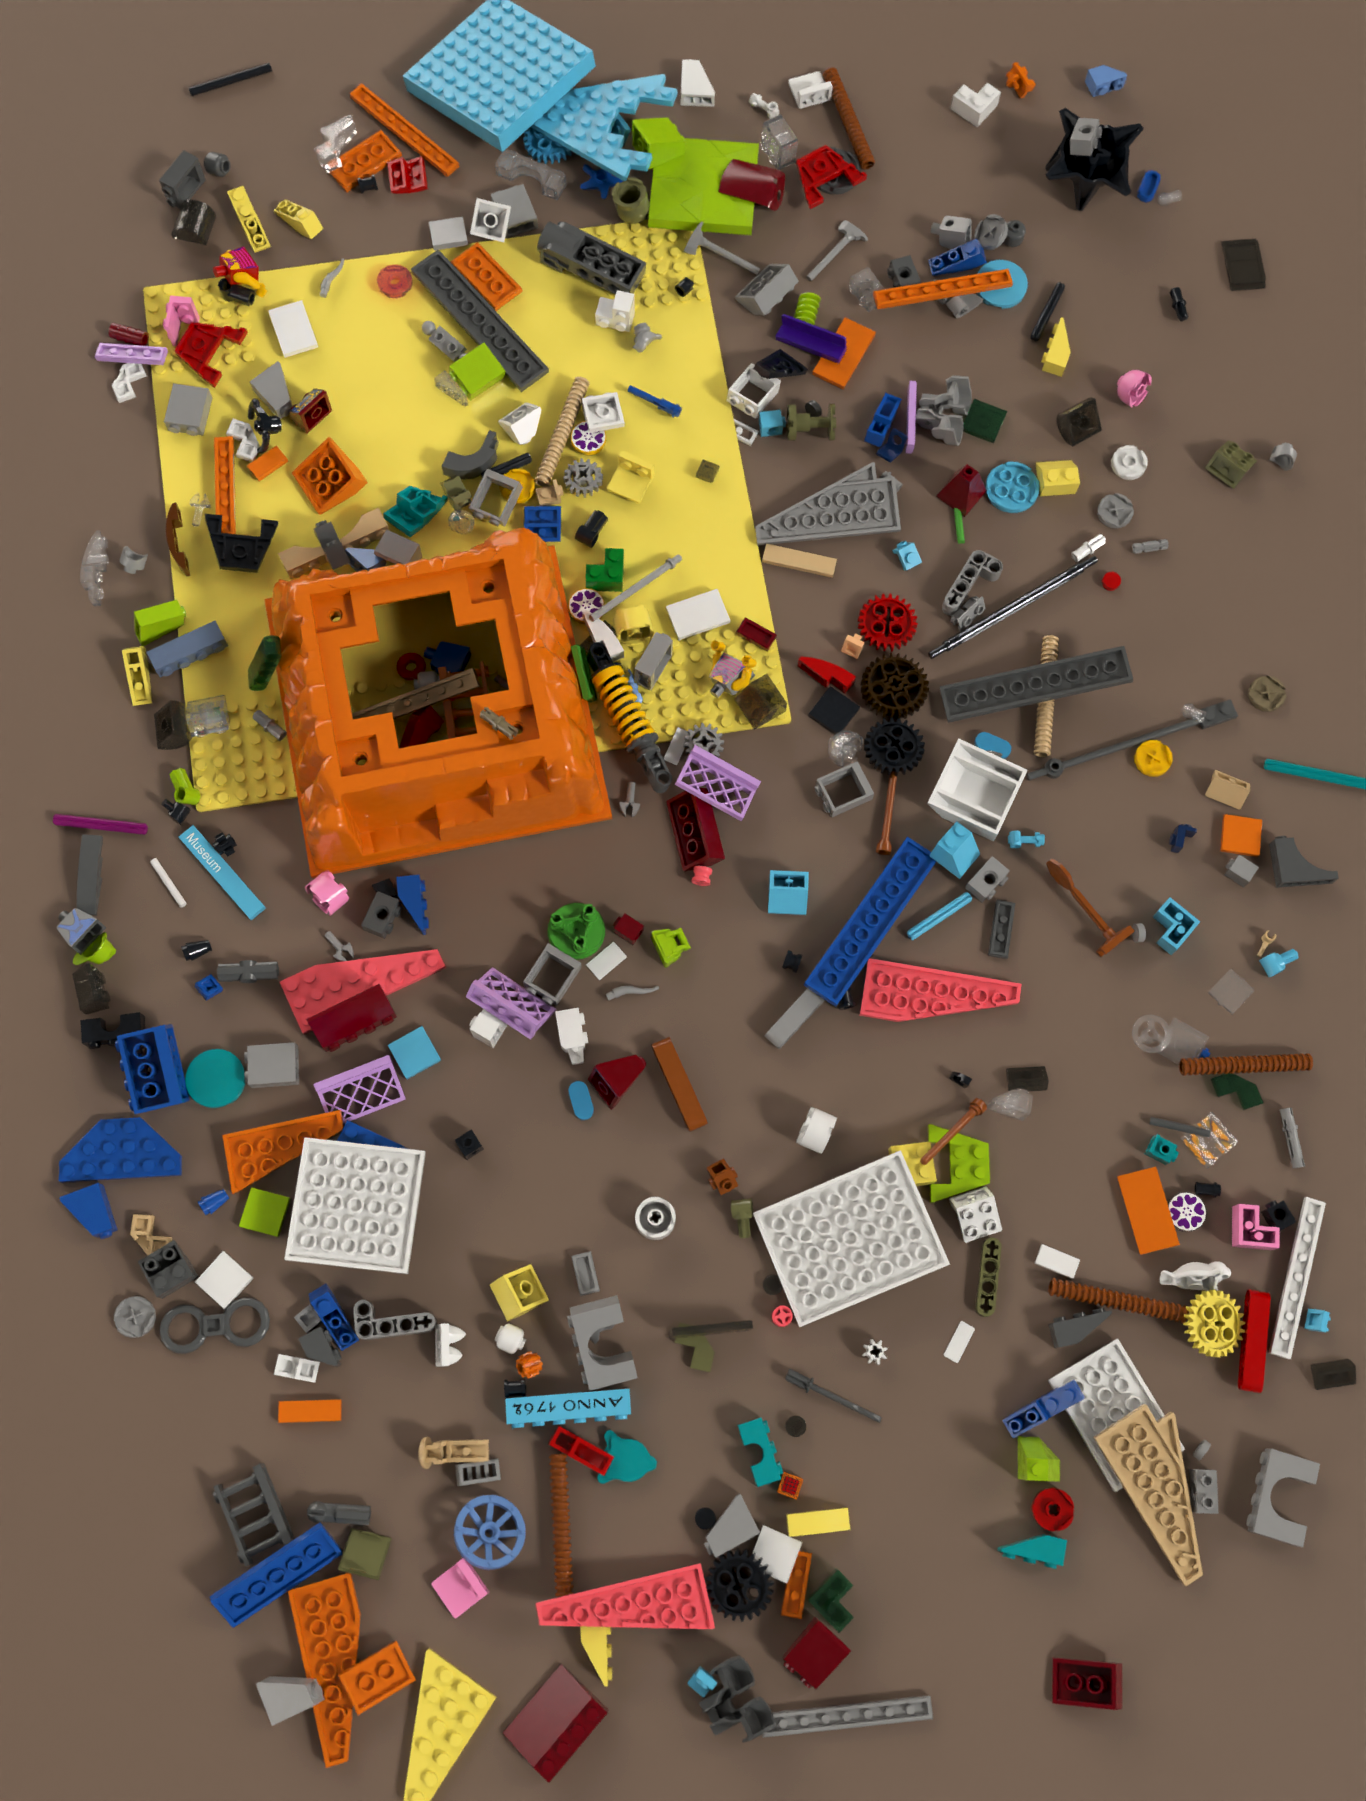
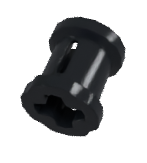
[357,174,378,194]
[838,987,856,1010]
[504,1378,526,1399]

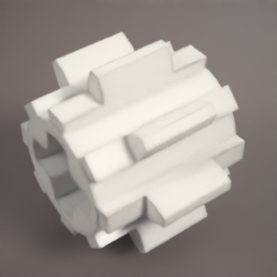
[862,1339,888,1365]

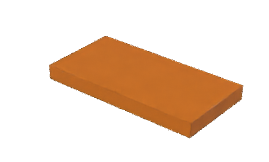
[326,130,402,192]
[451,242,522,311]
[812,317,876,390]
[1117,1167,1180,1255]

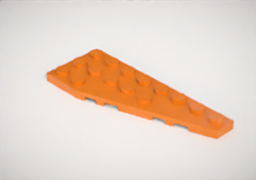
[288,1573,361,1768]

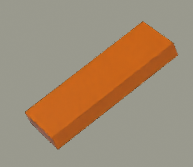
[278,1400,342,1423]
[781,1551,812,1619]

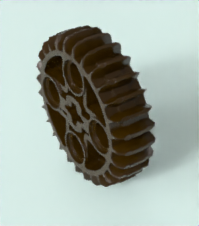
[860,653,929,719]

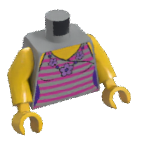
[709,640,757,698]

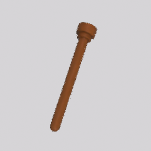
[876,771,897,855]
[920,1098,987,1165]

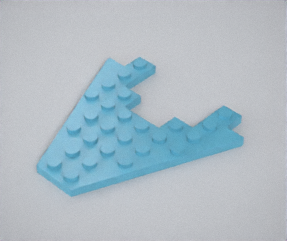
[530,74,677,181]

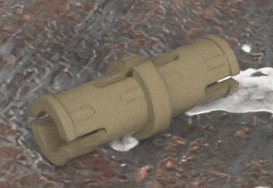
[479,707,518,740]

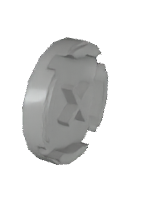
[974,214,1008,251]
[1097,493,1134,528]
[114,1296,156,1338]

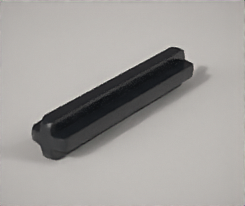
[481,453,532,478]

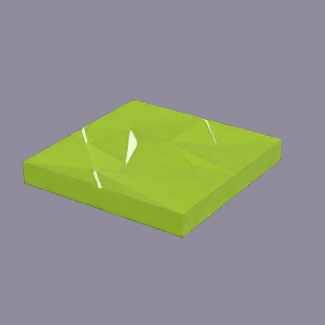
[648,138,759,235]

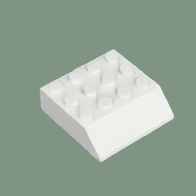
[927,738,1028,842]

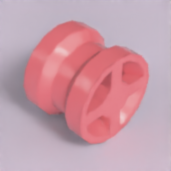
[692,866,712,886]
[772,1306,793,1327]

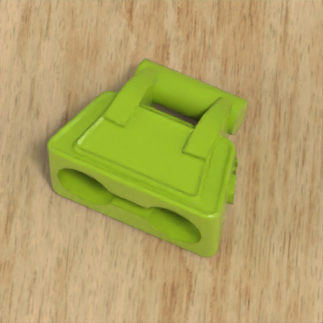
[651,928,691,968]

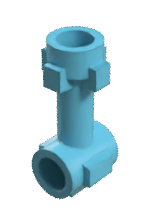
[1008,830,1045,848]

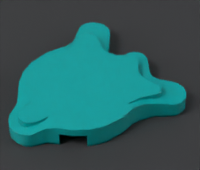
[597,1430,657,1484]

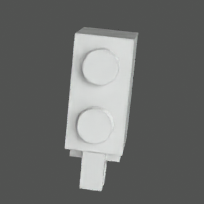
[555,1008,588,1065]

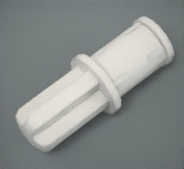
[1071,534,1106,562]

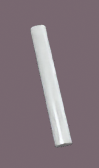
[150,858,187,908]

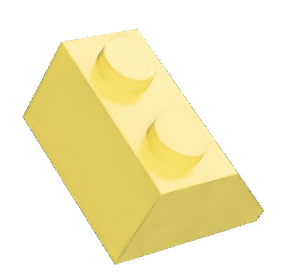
[1035,460,1080,496]
[490,1264,549,1321]

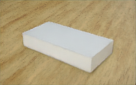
[1034,1244,1080,1279]

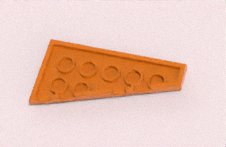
[222,1110,344,1194]

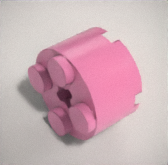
[305,870,349,916]

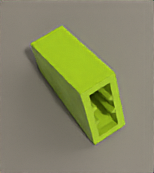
[134,600,186,646]

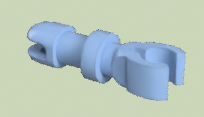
[621,669,643,703]

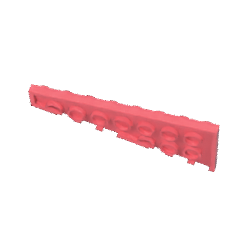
[535,1563,715,1629]

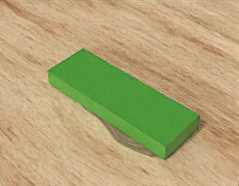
[571,644,597,702]

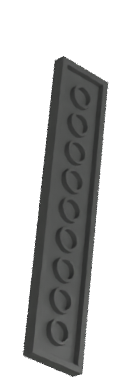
[411,249,549,392]
[940,646,1133,723]

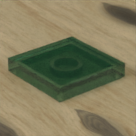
[963,399,1007,443]

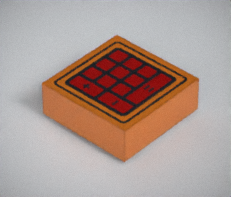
[777,1472,803,1499]

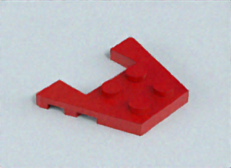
[796,145,867,209]
[174,322,248,388]

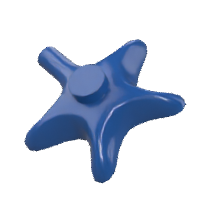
[580,164,623,199]

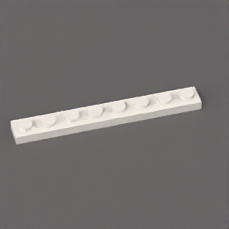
[1269,1197,1326,1359]

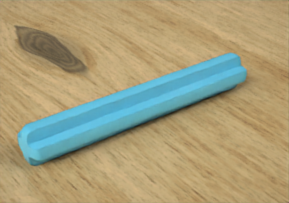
[907,892,972,940]

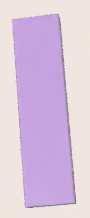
[95,343,168,365]
[906,381,917,454]

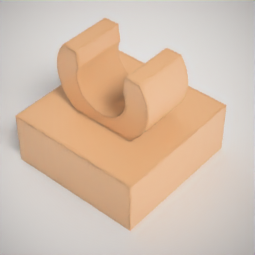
[841,633,865,659]

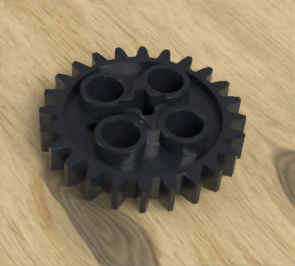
[863,717,925,776]
[706,1548,774,1622]

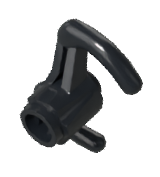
[248,398,282,453]

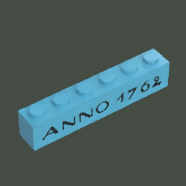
[505,1389,631,1428]

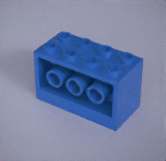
[115,1024,190,1114]

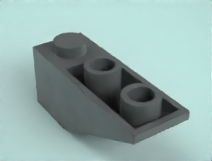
[1048,1308,1112,1348]

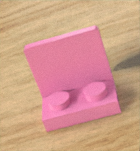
[163,296,200,346]
[431,1558,490,1618]

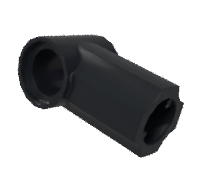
[218,278,256,306]
[575,510,608,548]

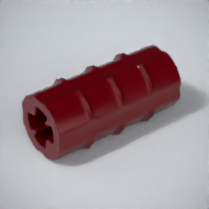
[109,323,149,346]

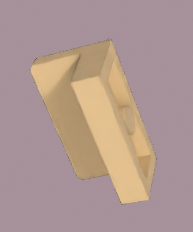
[1205,770,1250,809]

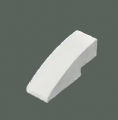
[582,609,624,662]

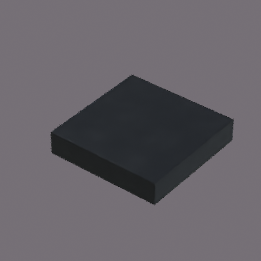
[808,686,860,737]

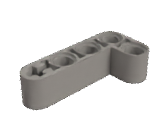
[942,550,1003,616]
[353,1300,437,1340]

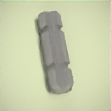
[1132,539,1168,554]

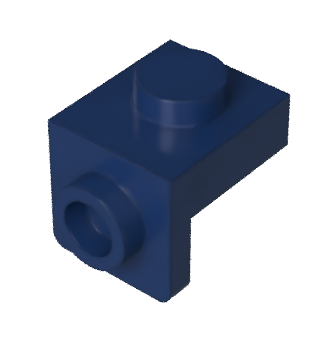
[1169,824,1197,853]

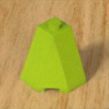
[1018,1436,1060,1481]

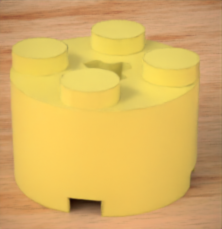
[613,605,654,646]

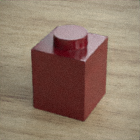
[613,913,644,946]

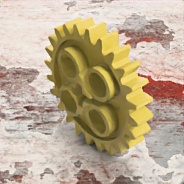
[1183,1290,1245,1358]

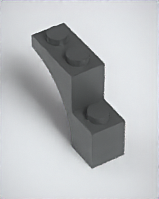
[313,520,350,570]

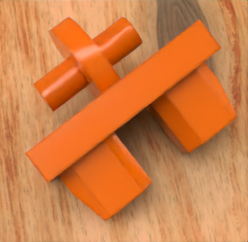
[1006,62,1036,98]

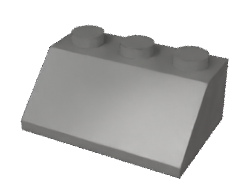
[734,264,799,316]

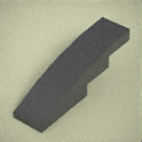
[77,834,103,916]

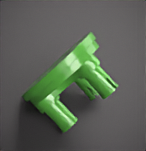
[548,903,605,960]

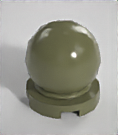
[612,177,650,224]

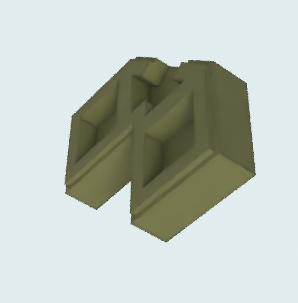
[675,1322,715,1373]

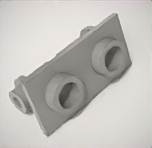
[950,596,986,632]

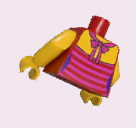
[213,246,267,297]

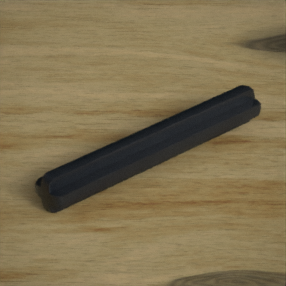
[1030,282,1065,341]

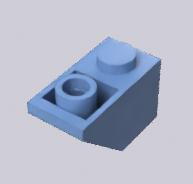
[1085,65,1127,97]

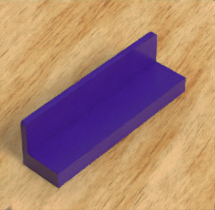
[776,314,847,364]

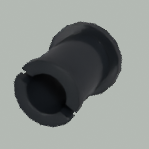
[1194,1182,1221,1198]

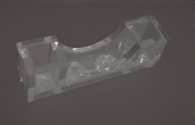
[495,149,567,201]

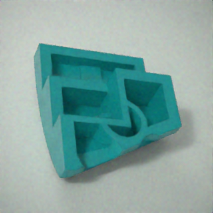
[383,486,448,537]

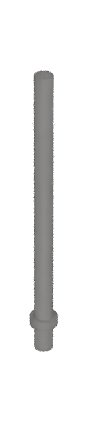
[589,554,682,622]

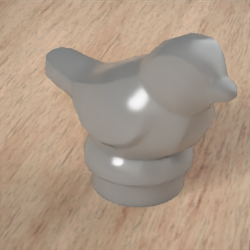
[633,323,662,353]

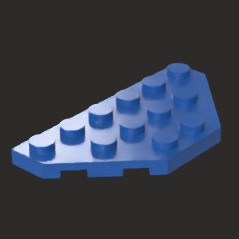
[59,1117,182,1182]

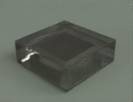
[696,459,719,483]

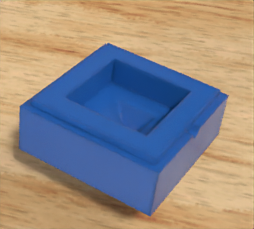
[194,974,223,1001]

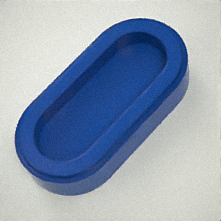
[1137,170,1161,202]

